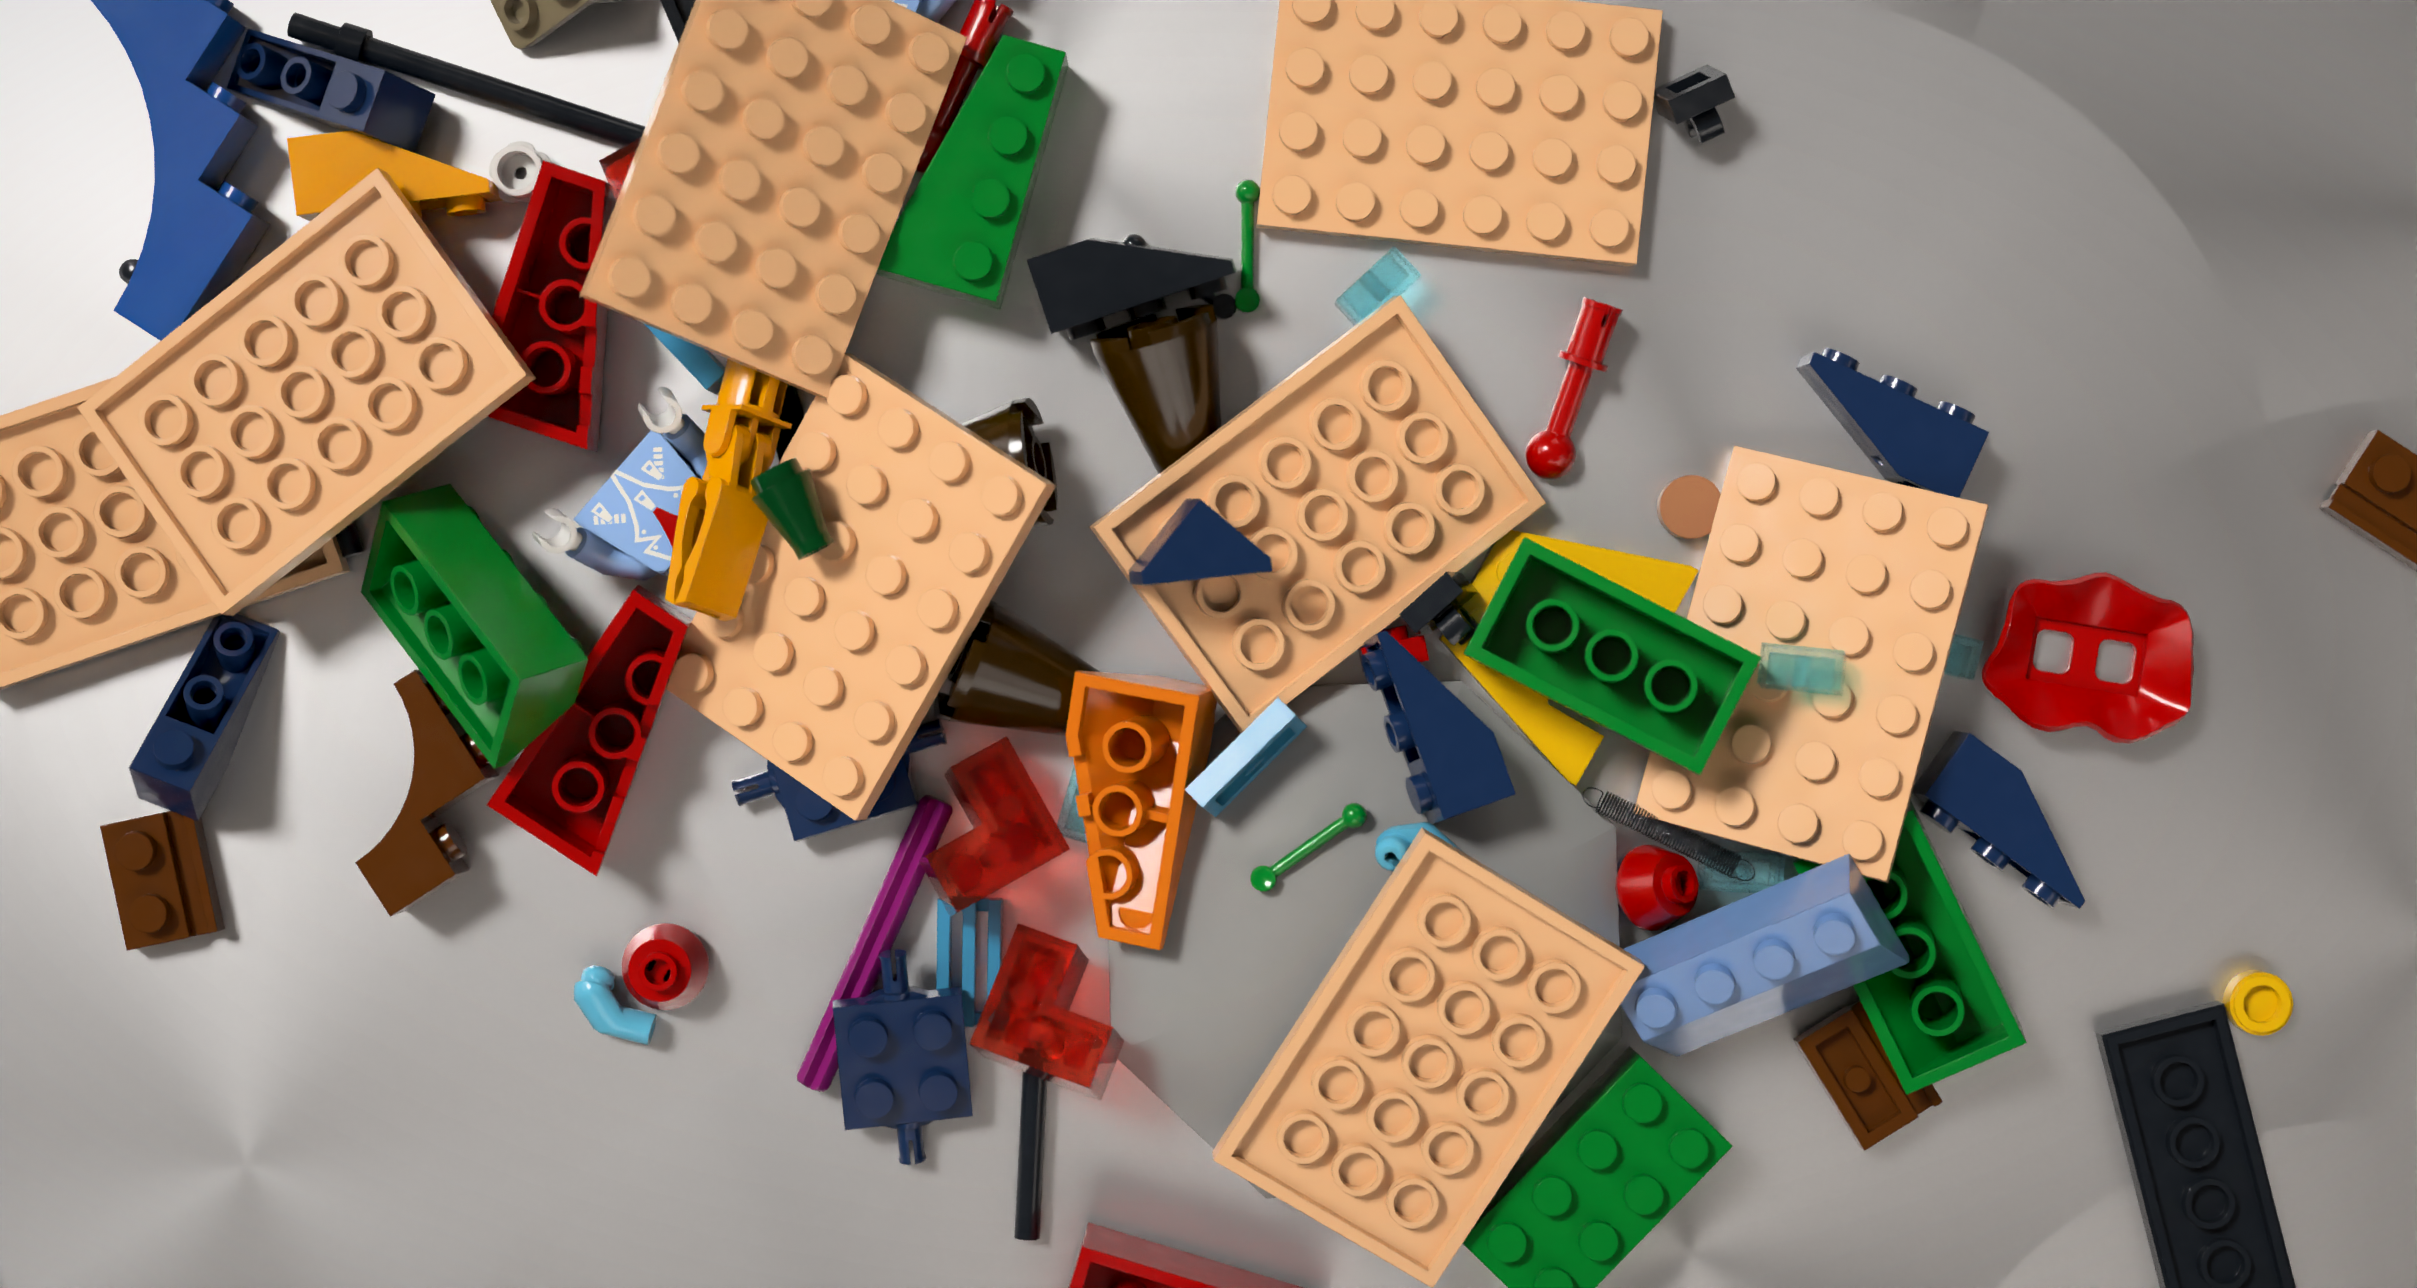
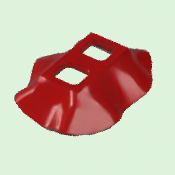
[1981,572,2194,744]

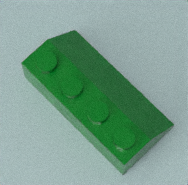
[361,484,588,769]
[1793,799,2026,1095]

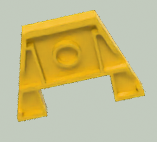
[1438,530,1699,786]

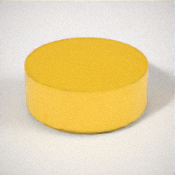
[2223,970,2293,1036]

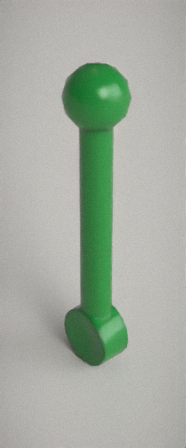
[1235,179,1260,313]
[1250,803,1367,892]

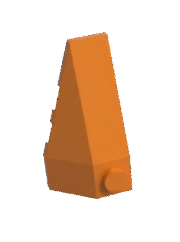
[1065,670,1217,950]

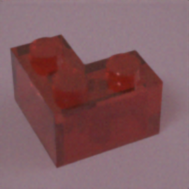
[919,736,1070,917]
[969,923,1124,1101]

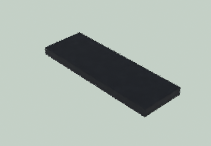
[2095,1001,2296,1288]

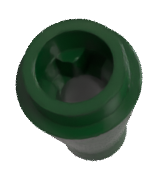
[750,458,834,560]

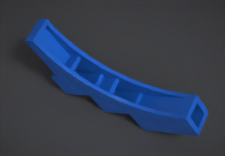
[91,0,271,341]

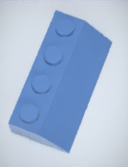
[1620,854,1909,1057]

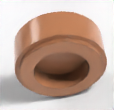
[1657,475,1721,539]

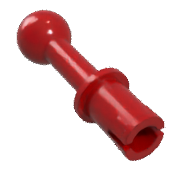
[916,0,1014,173]
[1525,297,1623,480]

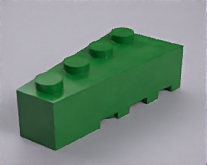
[876,34,1068,310]

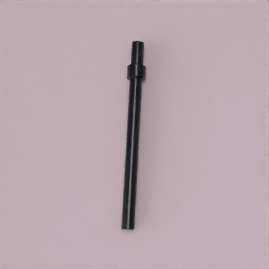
[287,12,646,150]

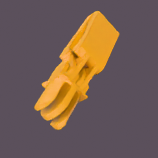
[665,359,792,621]

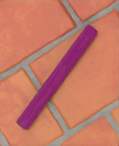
[797,795,953,1092]

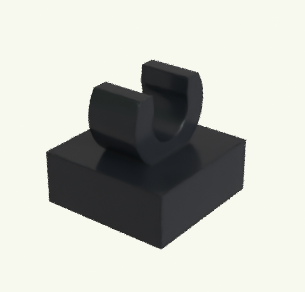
[1654,65,1735,143]
[1399,572,1479,645]

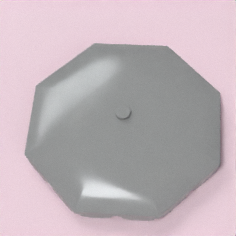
[1108,681,1622,1198]

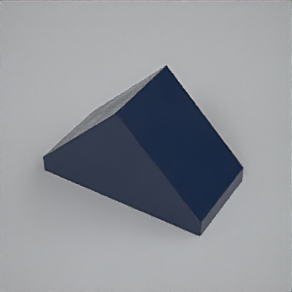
[1129,499,1272,585]

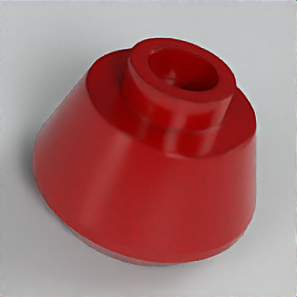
[1615,844,1699,932]
[622,923,709,1010]

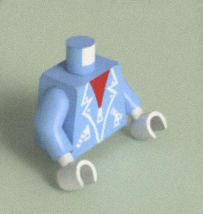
[532,387,707,581]

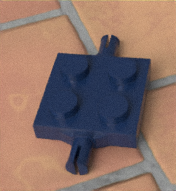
[732,718,947,842]
[833,949,973,1165]

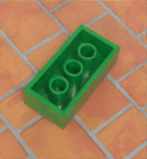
[1464,537,1761,775]
[1462,1046,1733,1288]

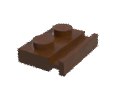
[2320,430,2417,571]
[100,811,225,951]
[1793,1000,1943,1151]

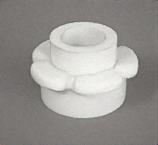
[489,141,551,204]

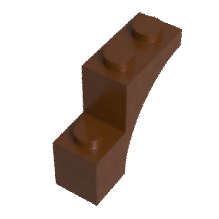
[355,670,499,917]

